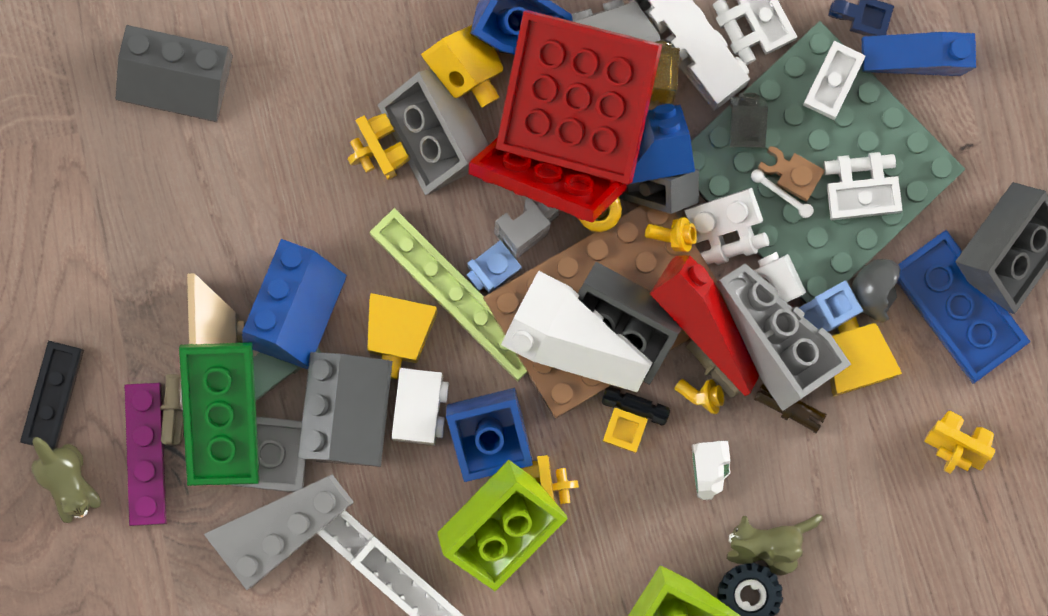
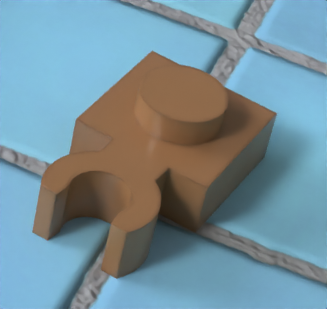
[758,146,825,202]

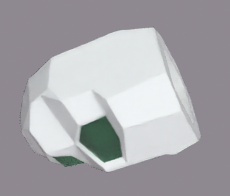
[692,441,730,500]

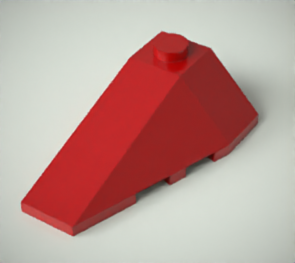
[650,255,759,397]

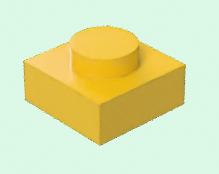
[602,407,648,453]

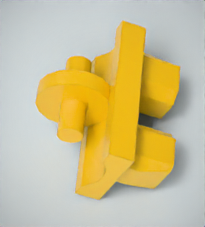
[347,113,410,180]
[924,411,996,474]
[521,455,579,504]

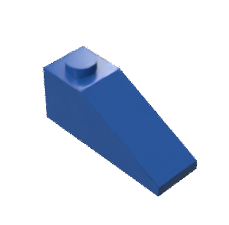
[861,32,976,76]

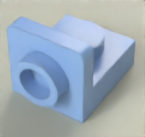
[466,240,522,294]

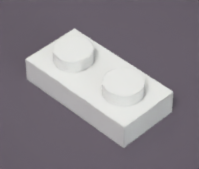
[803,41,865,120]

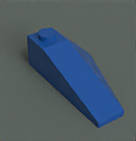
[470,0,573,55]

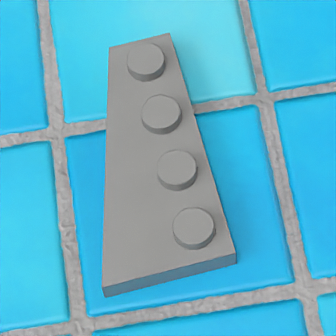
[204,474,354,590]

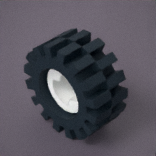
[717,563,783,616]

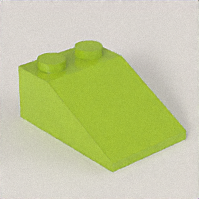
[628,565,741,616]

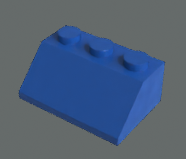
[242,239,347,369]

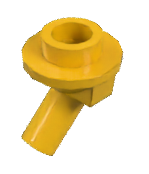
[645,217,697,252]
[674,379,724,414]

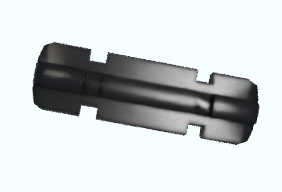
[602,387,670,425]

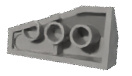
[717,264,851,411]

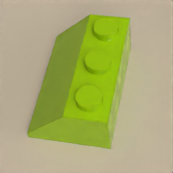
[437,460,568,591]

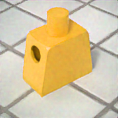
[421,25,503,108]
[367,293,437,380]
[830,316,902,397]

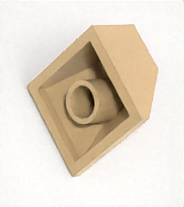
[187,273,245,344]

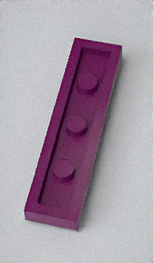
[124,383,167,526]

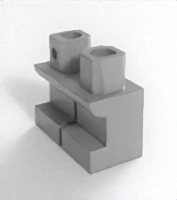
[494,197,560,259]

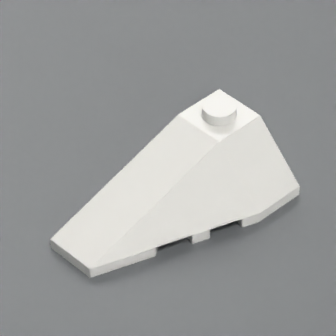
[501,271,653,392]

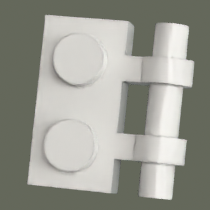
[713,0,797,65]
[824,152,902,220]
[684,188,769,265]

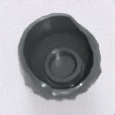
[851,259,901,323]

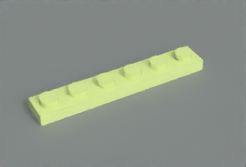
[369,208,527,382]

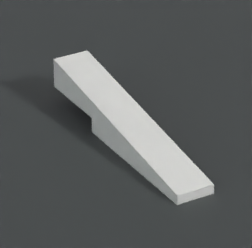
[317,510,464,616]

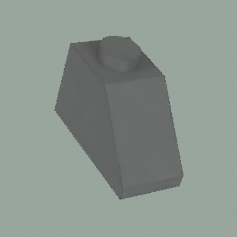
[619,169,699,214]

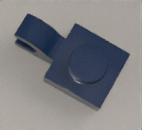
[828,0,894,36]

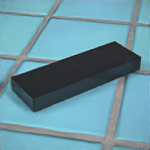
[20,340,84,450]

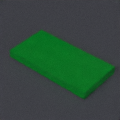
[179,342,260,486]

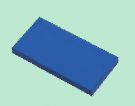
[897,230,1030,384]

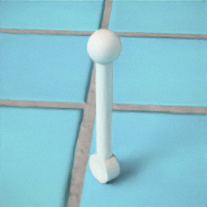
[751,169,814,218]

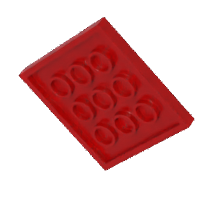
[496,10,663,185]

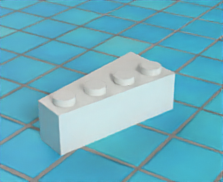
[629,0,750,111]

